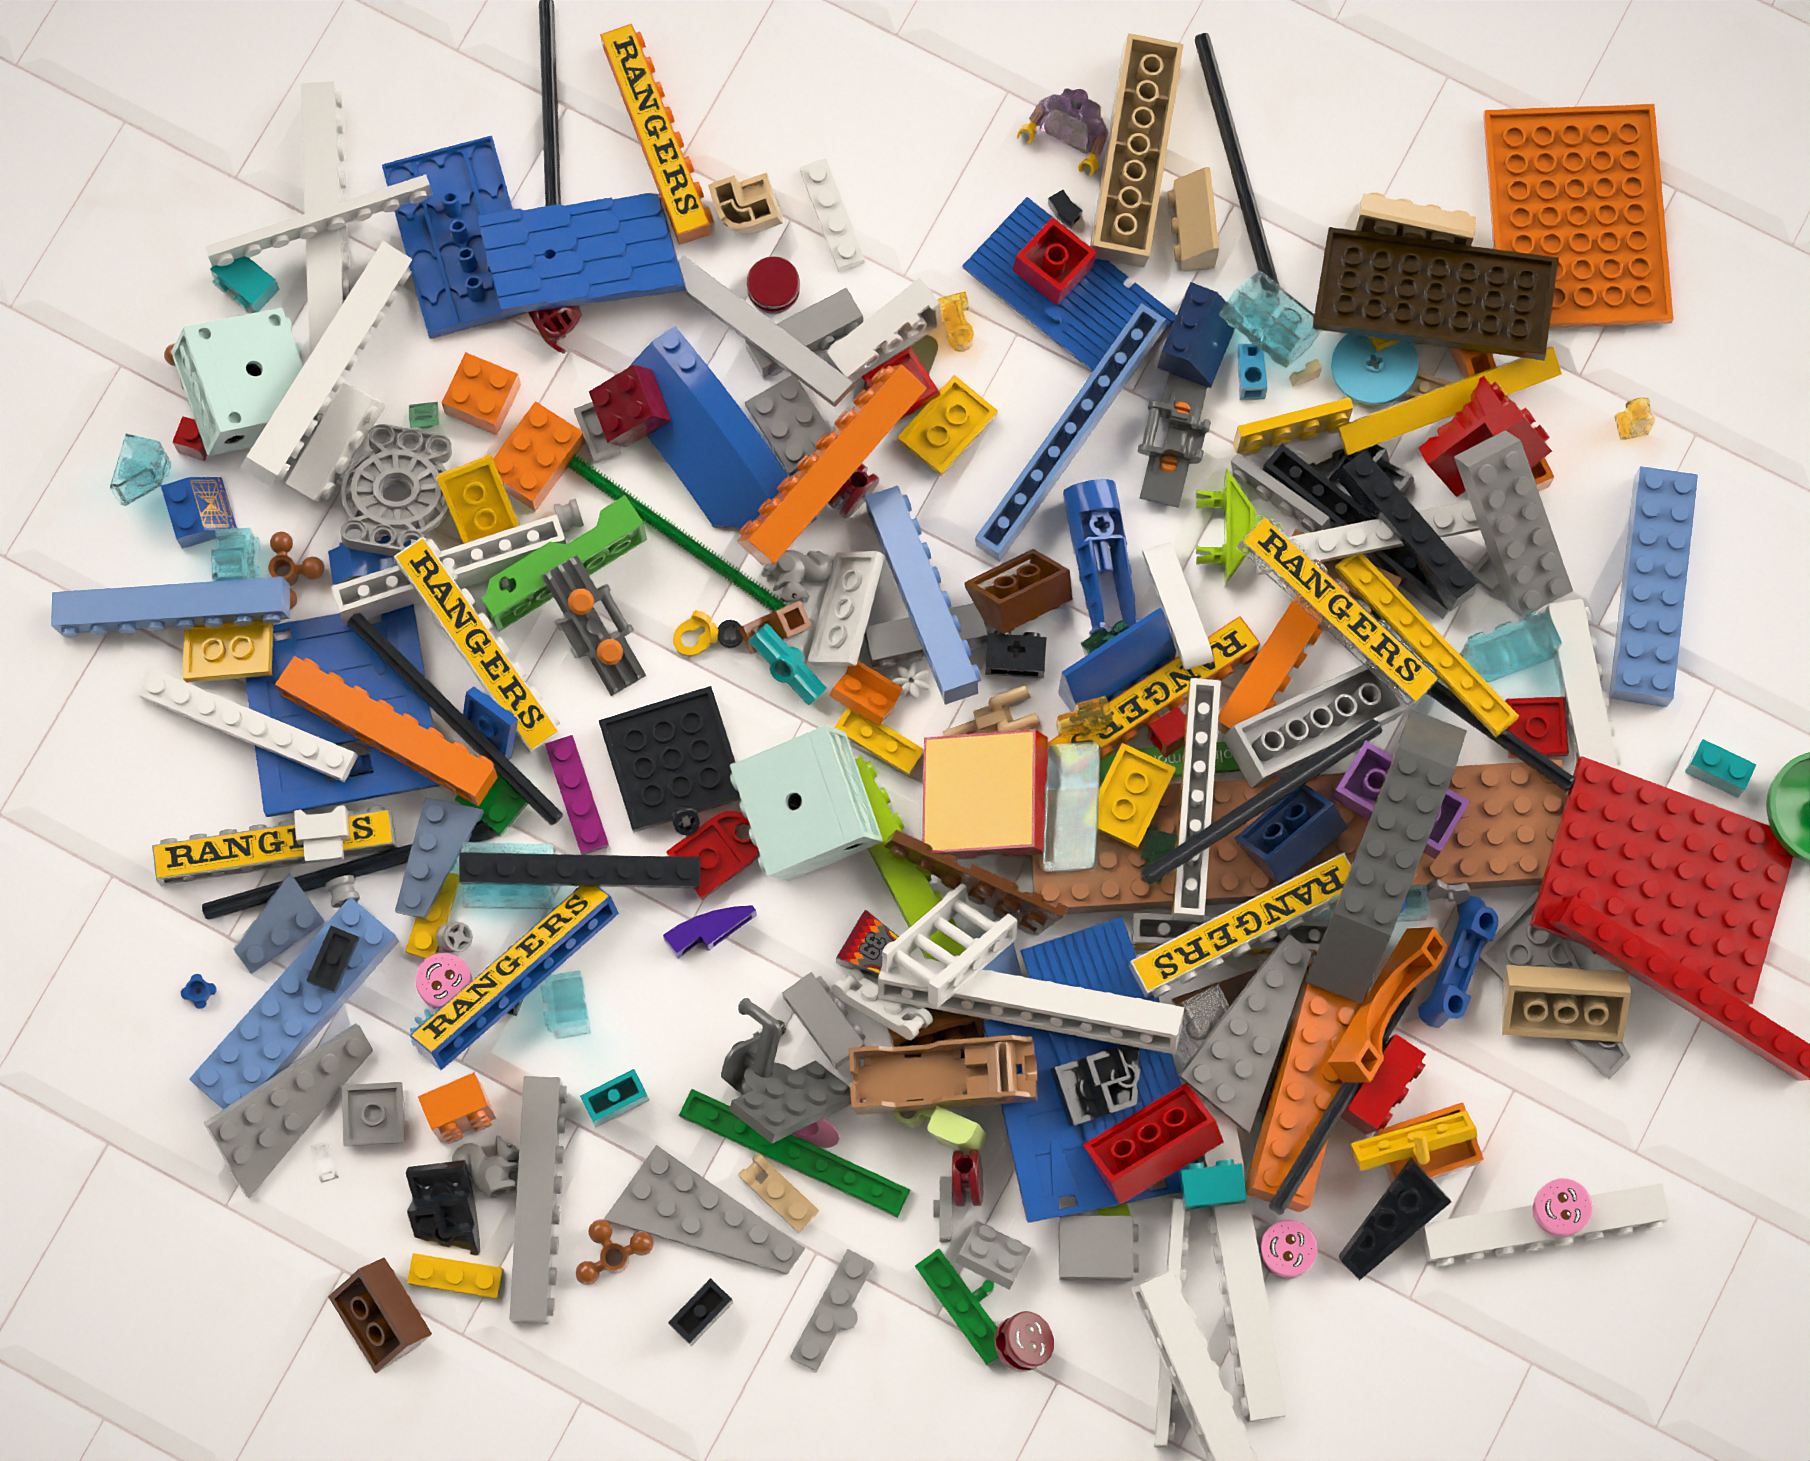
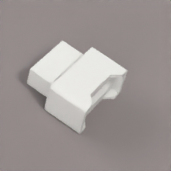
[294,806,350,864]

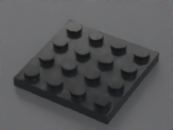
[598,686,741,833]

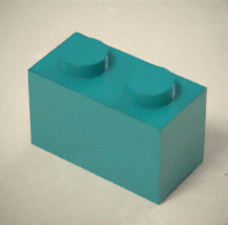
[210,256,280,313]
[1684,739,1757,798]
[580,1068,649,1128]
[1179,1159,1247,1211]

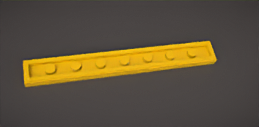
[1337,346,1562,455]
[1335,554,1519,737]

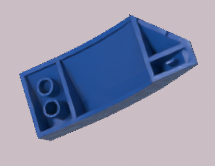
[629,326,817,529]

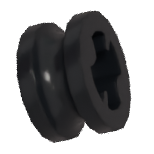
[718,619,743,649]
[672,805,700,836]

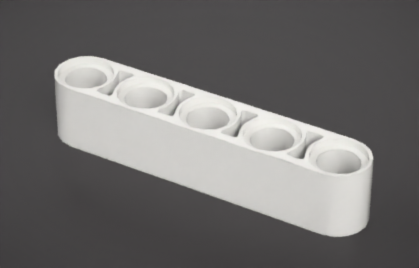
[1142,542,1214,670]

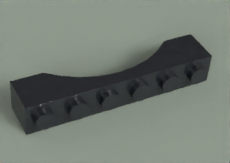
[1338,451,1479,612]

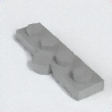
[1231,453,1331,533]
[790,1249,875,1372]

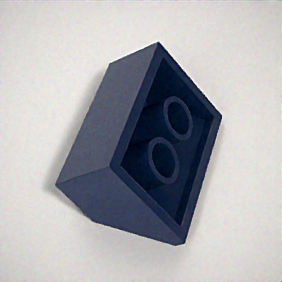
[1157,282,1240,388]
[1234,784,1348,885]

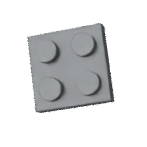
[341,1082,405,1147]
[955,1221,1031,1290]

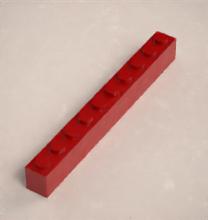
[1549,895,1810,1081]

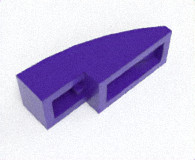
[662,905,757,959]

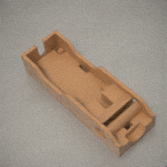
[849,1035,1038,1115]

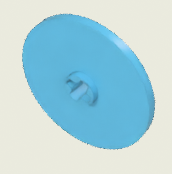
[1331,334,1418,405]

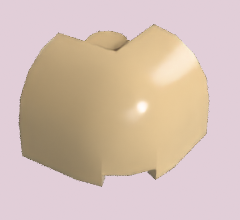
[708,172,783,234]

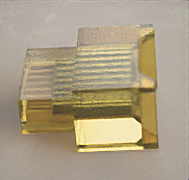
[1055,696,1113,740]

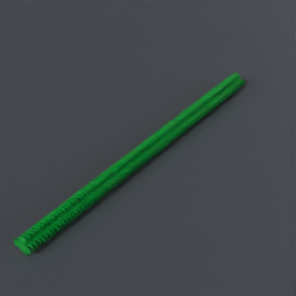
[568,454,811,633]

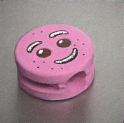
[416,953,473,1010]
[1533,1178,1592,1237]
[1259,1220,1317,1278]

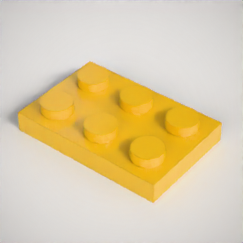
[897,374,998,476]
[436,454,520,544]
[182,620,273,683]
[1084,743,1176,850]

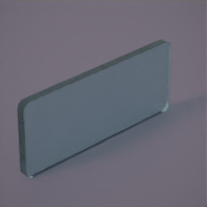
[1043,742,1101,872]

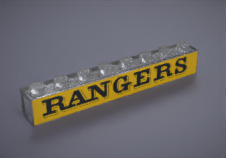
[1237,516,1440,708]

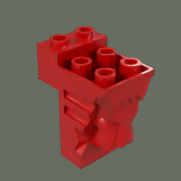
[1418,375,1553,498]

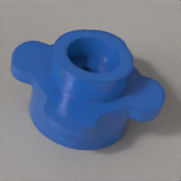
[180,974,217,1009]

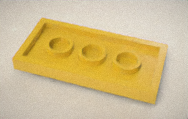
[1233,397,1353,455]

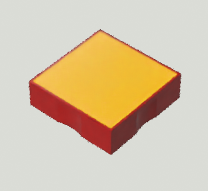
[922,729,1048,860]

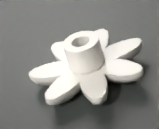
[892,662,930,699]

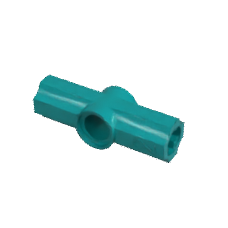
[748,624,827,705]

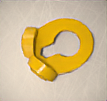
[673,610,718,657]

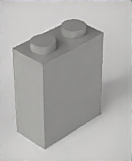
[1058,1216,1139,1281]

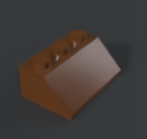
[964,549,1073,634]
[887,1007,985,1058]
[328,1257,432,1374]

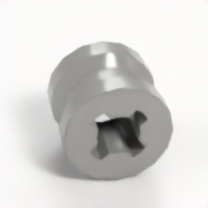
[553,498,584,532]
[325,875,361,908]
[436,922,473,952]

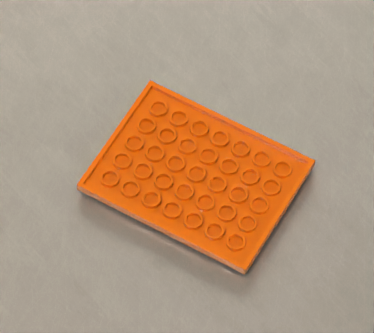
[1483,104,1674,328]

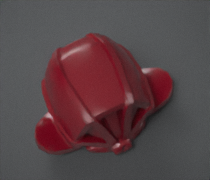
[528,305,583,354]

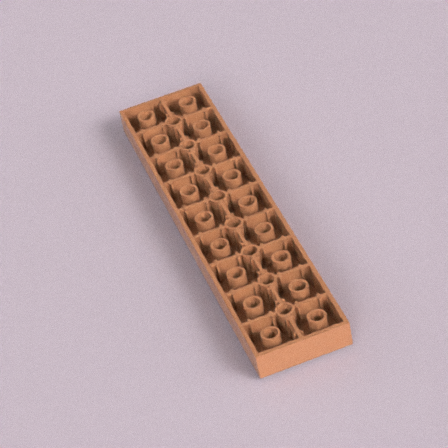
[1031,760,1566,914]

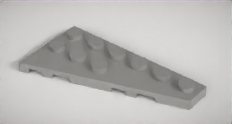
[1479,891,1631,1080]
[1178,934,1312,1133]
[203,1023,373,1198]
[603,1145,805,1274]

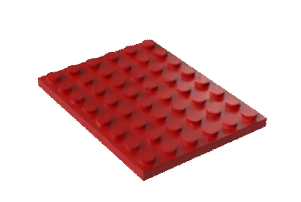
[1529,756,1794,1005]

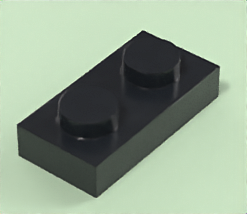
[306,926,360,994]

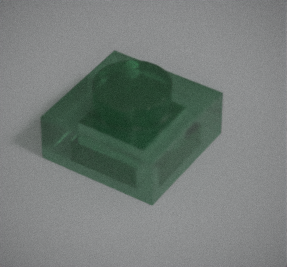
[409,401,440,429]

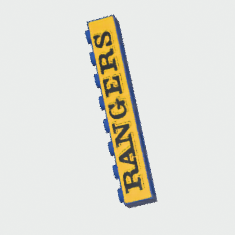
[409,886,619,1071]

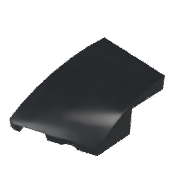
[1309,444,1414,519]
[1050,1045,1142,1127]
[405,1160,481,1256]

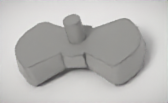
[1426,879,1470,904]

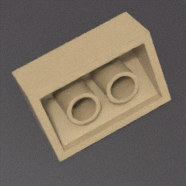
[1167,167,1219,271]

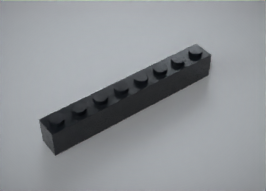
[1262,444,1450,619]

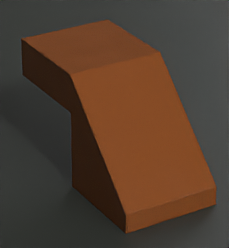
[738,600,813,654]

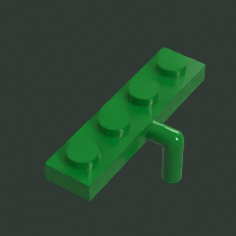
[914,1248,999,1366]

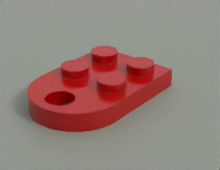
[666,811,759,900]

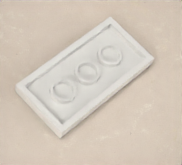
[807,551,885,666]

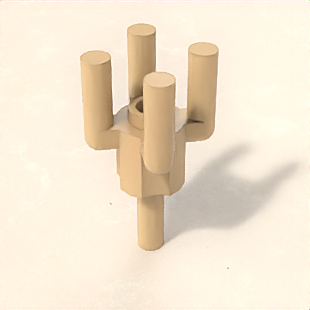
[942,685,1040,736]

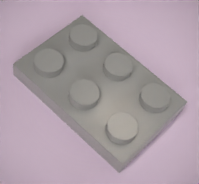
[745,375,831,476]

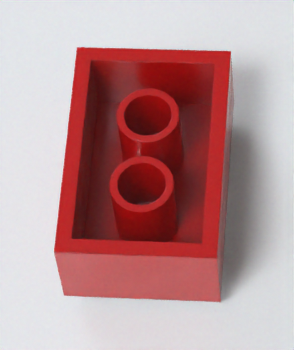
[1341,1034,1427,1135]

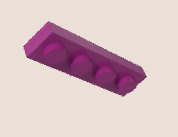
[545,735,610,855]

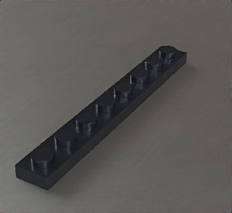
[459,852,700,889]

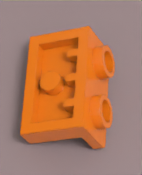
[829,661,903,726]

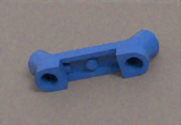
[1418,896,1499,1028]

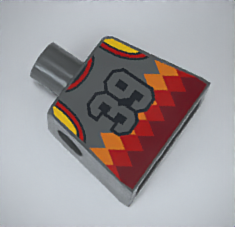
[836,909,899,979]

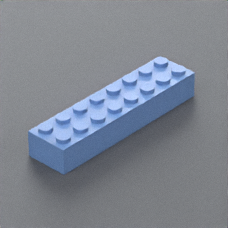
[1609,466,1698,707]
[189,897,399,1109]

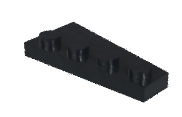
[1338,1158,1452,1281]

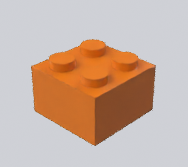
[441,352,521,435]

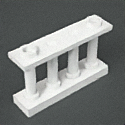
[882,883,1017,1008]

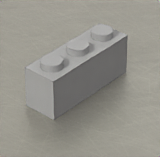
[782,971,866,1069]

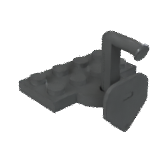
[721,997,851,1143]

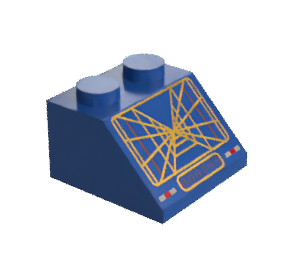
[161,477,238,549]

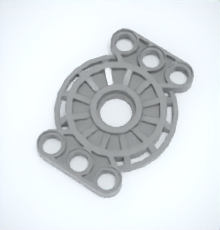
[340,424,452,556]

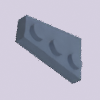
[233,872,325,974]

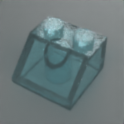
[109,433,171,506]

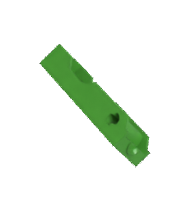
[481,495,647,632]

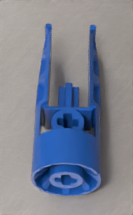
[1062,479,1140,636]

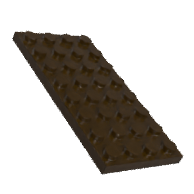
[1312,227,1559,361]

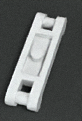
[832,968,933,1040]

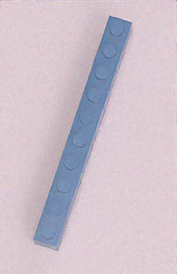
[975,303,1166,562]

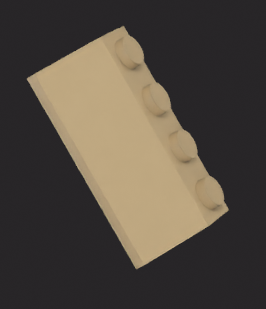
[1355,192,1476,246]
[1502,965,1631,1042]

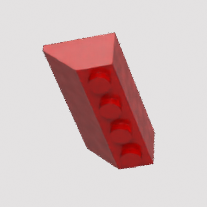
[1083,1083,1224,1205]

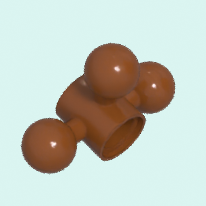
[268,531,325,610]
[575,1219,654,1285]

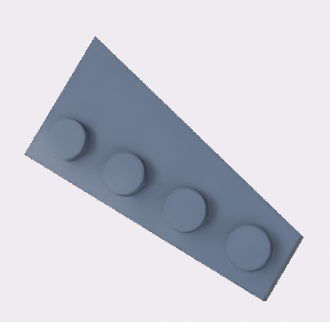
[395,797,484,919]

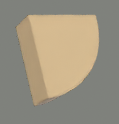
[1289,359,1322,387]

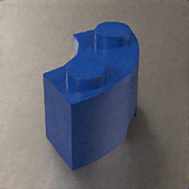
[328,535,411,585]

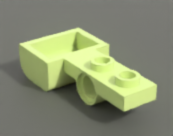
[894,1100,988,1155]

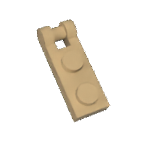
[737,1153,820,1233]

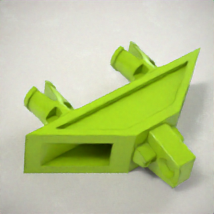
[1195,468,1279,588]

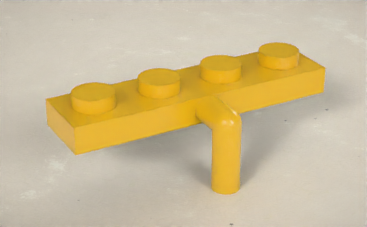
[1351,1110,1478,1171]

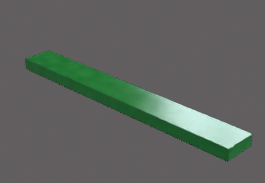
[678,1088,911,1218]

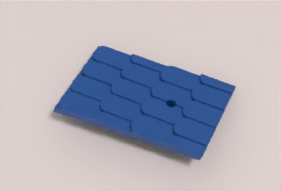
[381,135,526,339]
[477,193,687,315]

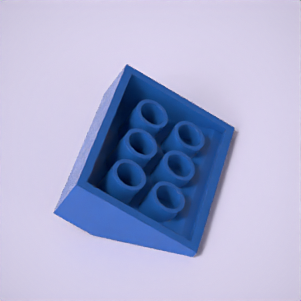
[1058,607,1177,717]

